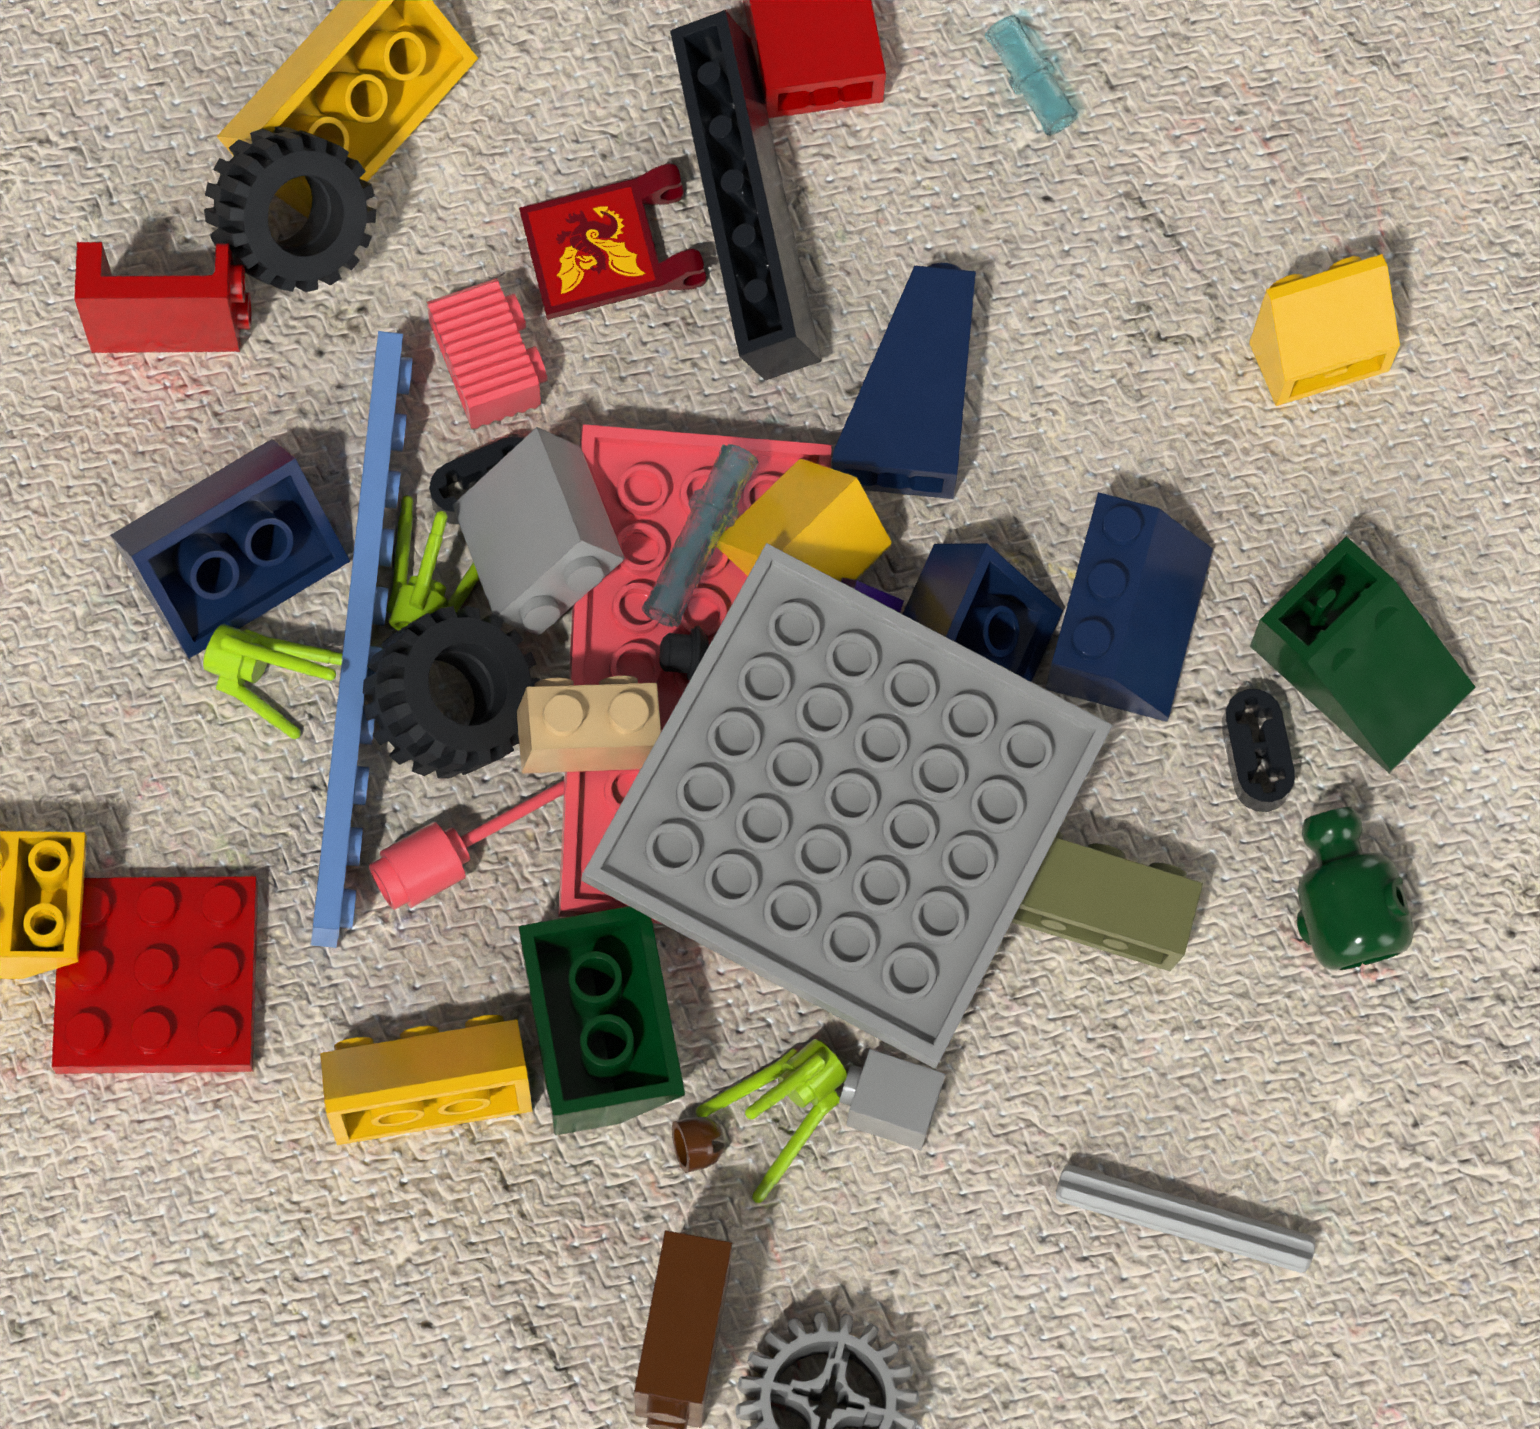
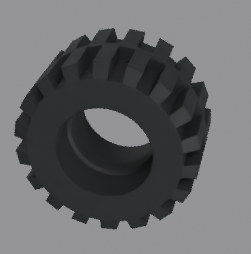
[204,127,376,292]
[363,606,540,778]

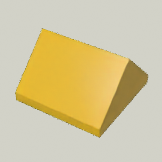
[714,458,892,582]

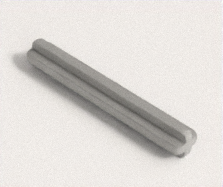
[1056,1165,1315,1273]

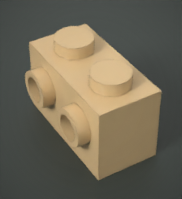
[517,676,661,773]

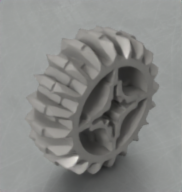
[736,1312,919,1429]

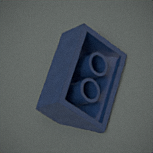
[110,439,350,659]
[1045,492,1213,722]
[902,543,1063,682]

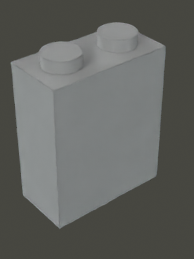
[453,427,625,636]

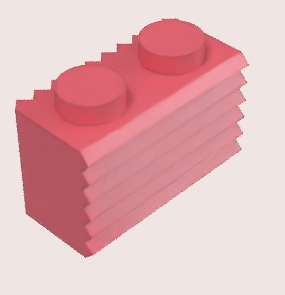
[427,278,548,429]

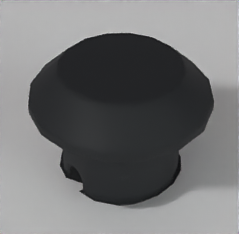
[659,626,709,680]

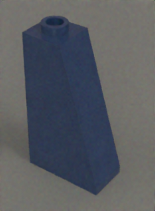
[832,263,976,499]

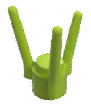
[386,495,479,631]
[203,624,343,739]
[695,1039,847,1203]

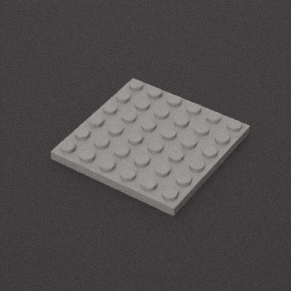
[581,543,1113,1068]

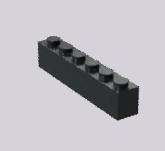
[670,10,822,381]

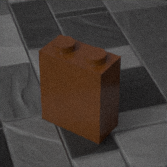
[634,1230,732,1429]

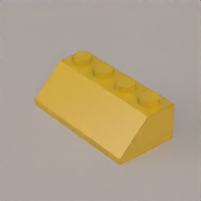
[216,0,478,218]

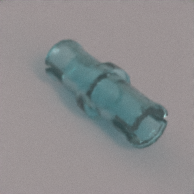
[985,15,1079,136]

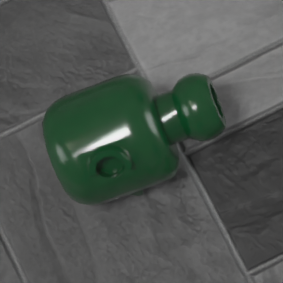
[1297,807,1414,971]

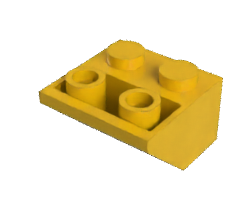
[1249,254,1400,406]
[0,831,87,979]

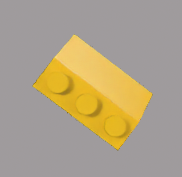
[320,1015,533,1145]

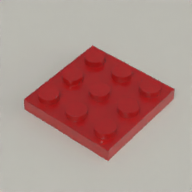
[52,876,258,1074]

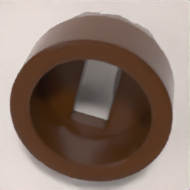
[672,1117,725,1173]

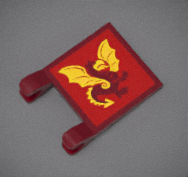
[519,163,707,320]

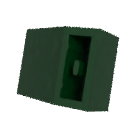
[1250,536,1476,774]

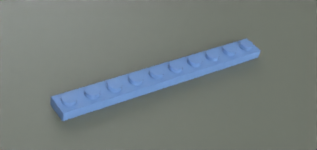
[311,331,413,948]

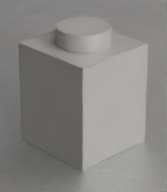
[839,1049,945,1151]

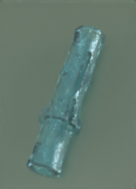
[642,444,759,627]

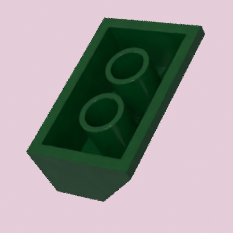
[518,906,685,1136]

